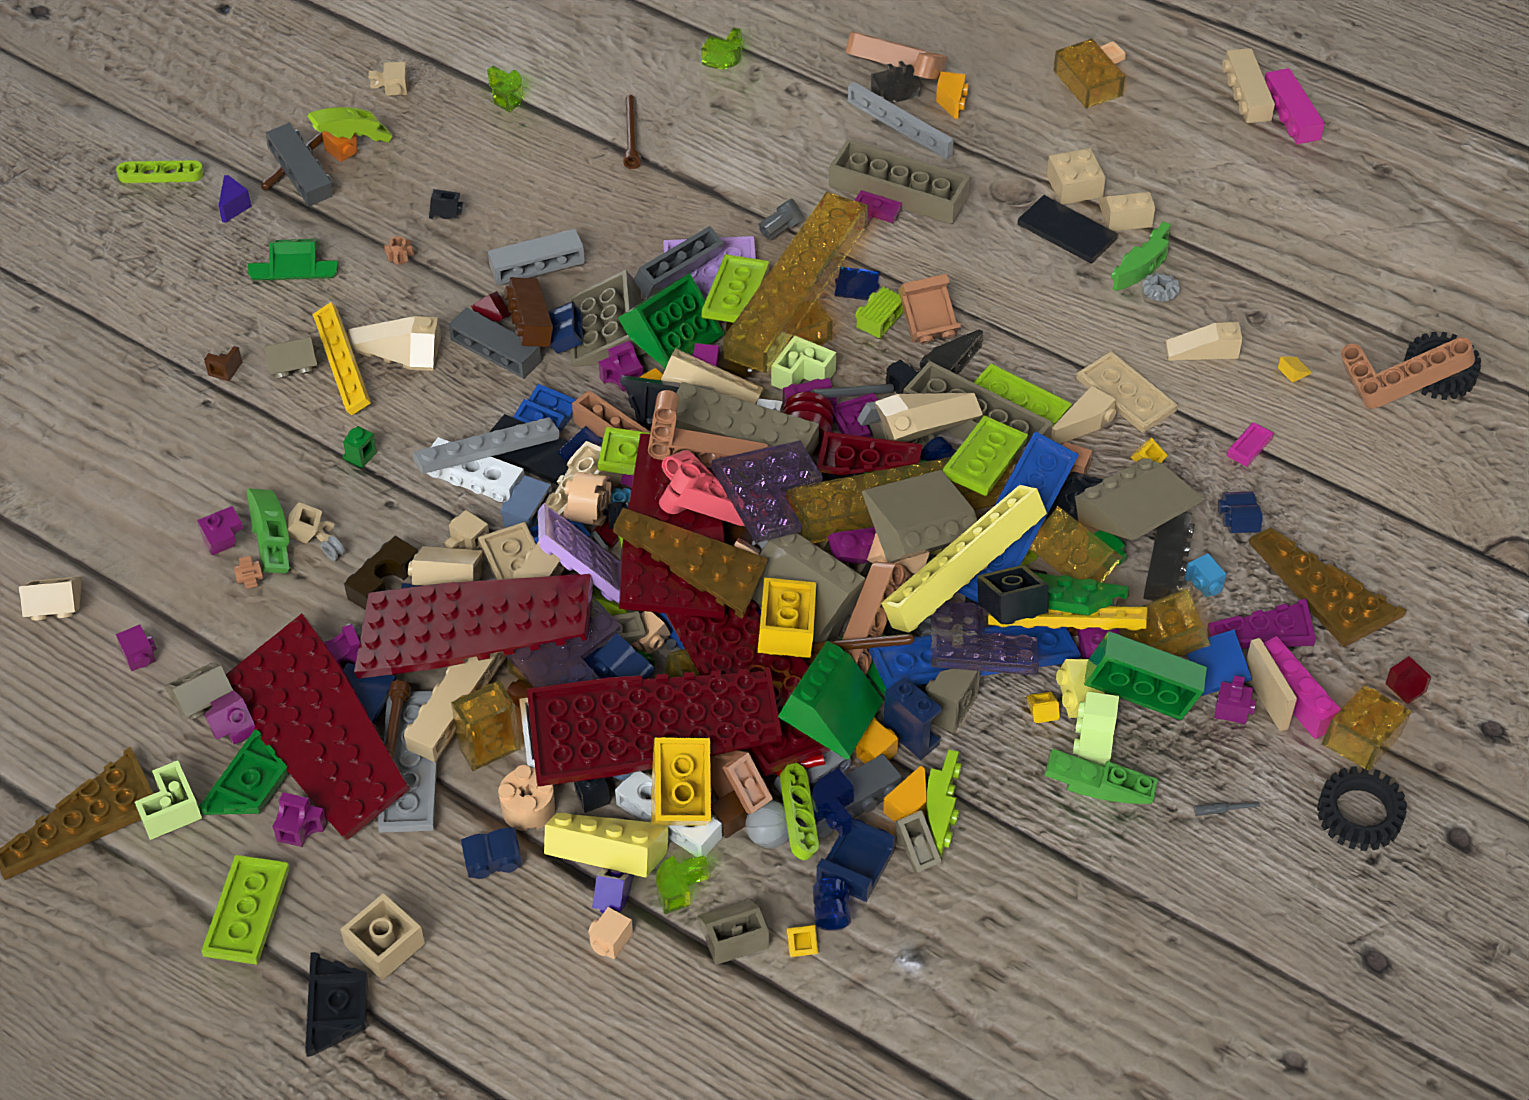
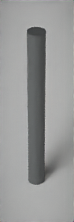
[811,384,894,398]

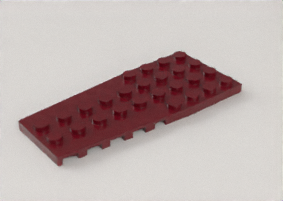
[619,433,725,619]
[354,574,593,679]
[665,600,830,776]
[225,613,410,840]
[527,667,782,787]

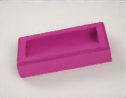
[1227,422,1274,467]

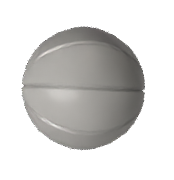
[746,800,789,849]

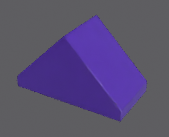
[218,175,252,222]

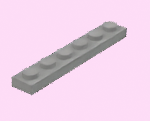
[848,81,954,160]
[413,417,559,474]

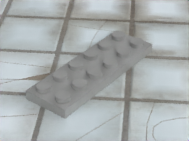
[378,691,438,833]

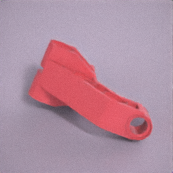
[659,450,778,527]

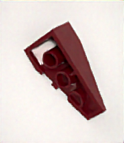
[816,431,922,475]

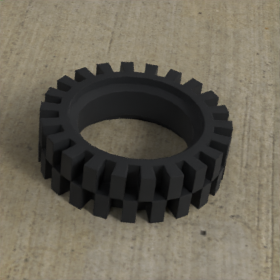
[1404,332,1481,400]
[1317,766,1407,851]

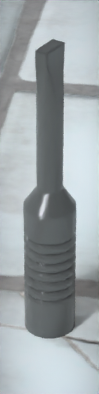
[1194,802,1260,816]

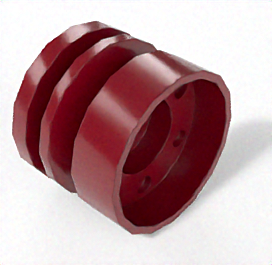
[783,392,834,456]

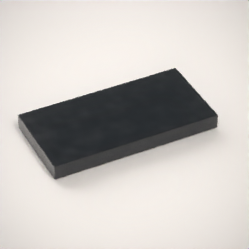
[1017,195,1118,264]
[490,414,581,486]

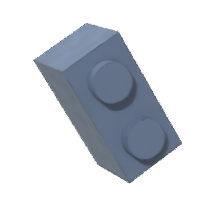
[501,475,552,529]

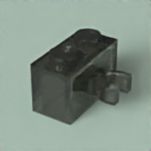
[871,61,921,103]

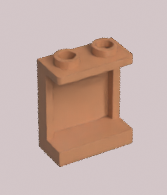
[898,274,961,344]
[710,751,773,814]

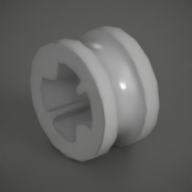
[320,536,345,561]

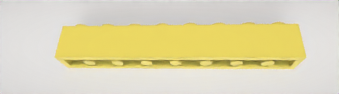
[881,485,1047,633]

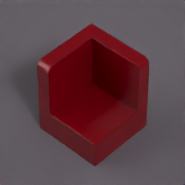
[471,291,511,322]
[1385,656,1431,704]

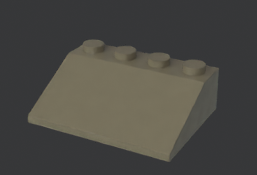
[567,270,646,367]
[1075,458,1203,541]
[862,470,978,563]
[751,526,865,642]

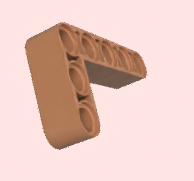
[845,31,948,79]
[1341,337,1475,409]
[648,390,772,476]
[842,561,912,675]

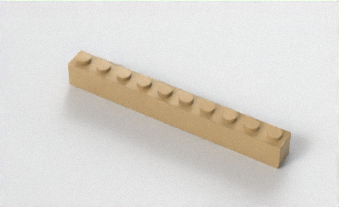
[404,541,566,762]

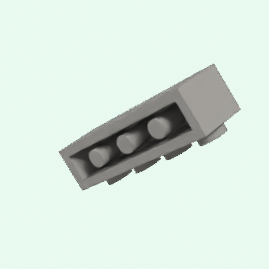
[488,229,585,285]

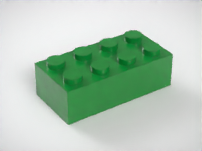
[1084,631,1207,720]

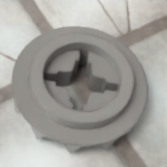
[1142,272,1180,301]

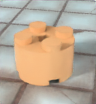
[564,472,612,526]
[498,765,555,831]

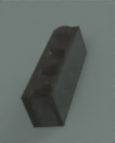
[1143,512,1195,605]

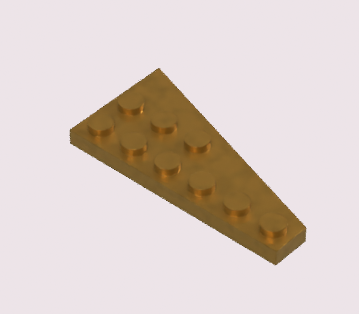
[613,508,768,619]
[1249,527,1407,647]
[0,746,154,880]

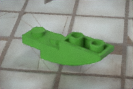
[1111,221,1171,291]
[247,488,290,573]
[1044,749,1158,804]

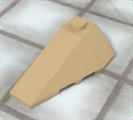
[347,316,441,371]
[875,393,983,442]
[537,441,622,519]

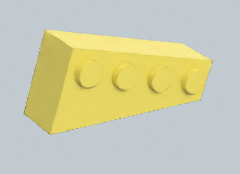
[544,813,669,878]

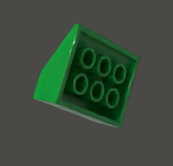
[618,273,725,369]
[778,641,883,760]

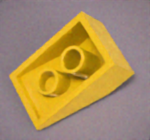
[757,578,816,658]
[651,738,711,826]

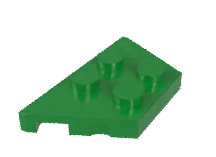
[1034,572,1129,615]
[198,729,289,815]

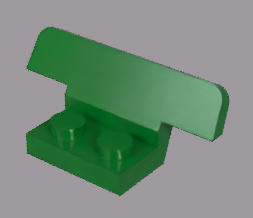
[247,238,339,281]

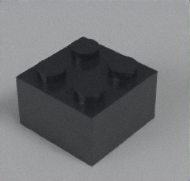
[977,565,1048,625]

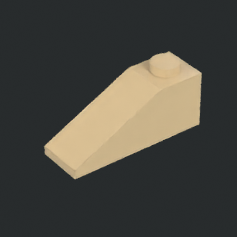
[1165,322,1242,360]
[1051,386,1116,444]

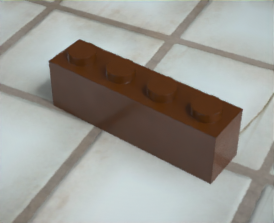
[504,277,553,347]

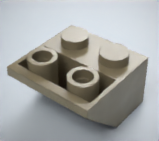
[697,899,769,965]

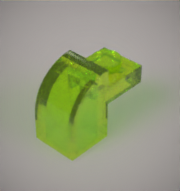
[701,27,744,69]
[487,66,523,113]
[656,855,709,915]

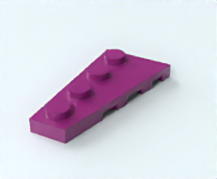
[827,527,928,564]
[1207,599,1316,649]

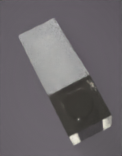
[919,329,983,375]

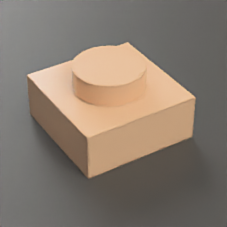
[1096,41,1126,67]

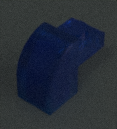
[813,768,854,837]

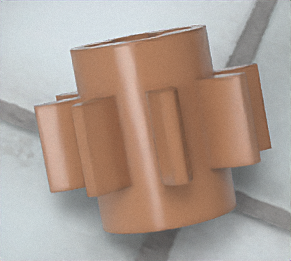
[384,236,414,264]
[234,556,263,589]

